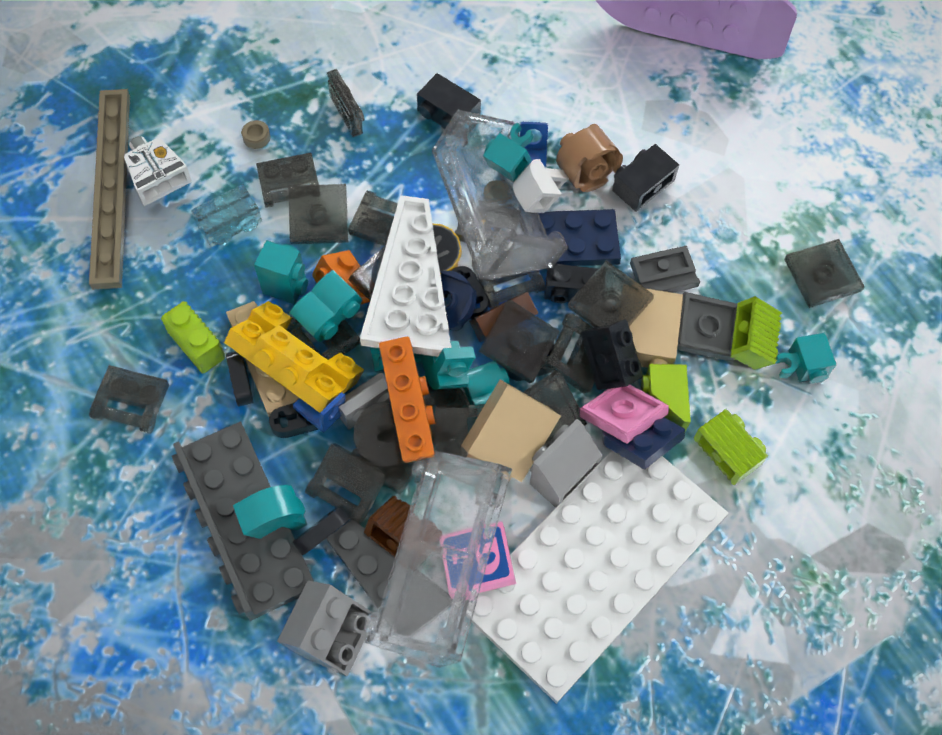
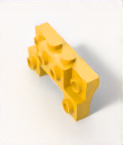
[224,301,364,413]

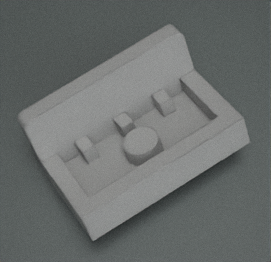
[339,373,391,430]

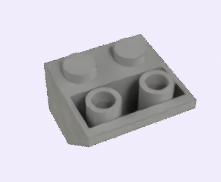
[529,419,602,507]
[277,581,376,676]

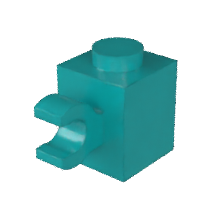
[483,123,533,182]
[775,332,837,383]

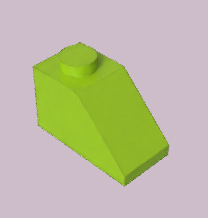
[641,364,691,432]

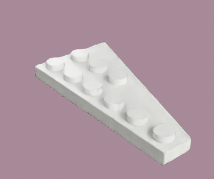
[360,195,452,357]

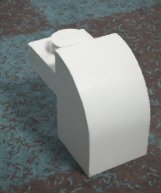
[513,159,569,213]

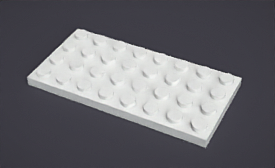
[459,451,728,704]

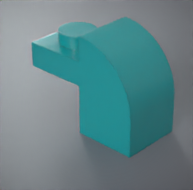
[422,341,476,390]
[233,485,308,539]

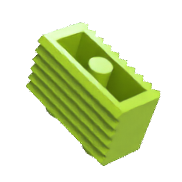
[731,296,782,370]
[161,301,225,374]
[694,408,768,485]

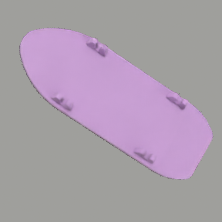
[595,0,797,59]

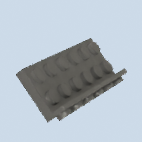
[172,421,314,621]

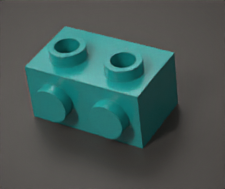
[254,240,308,304]

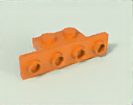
[379,336,436,463]

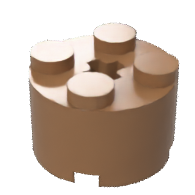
[556,124,623,192]

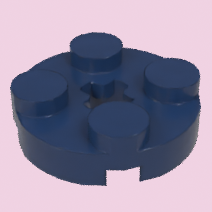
[440,271,477,331]

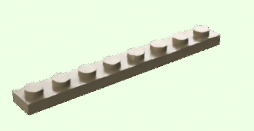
[89,89,130,290]

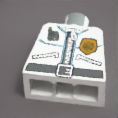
[124,136,192,206]

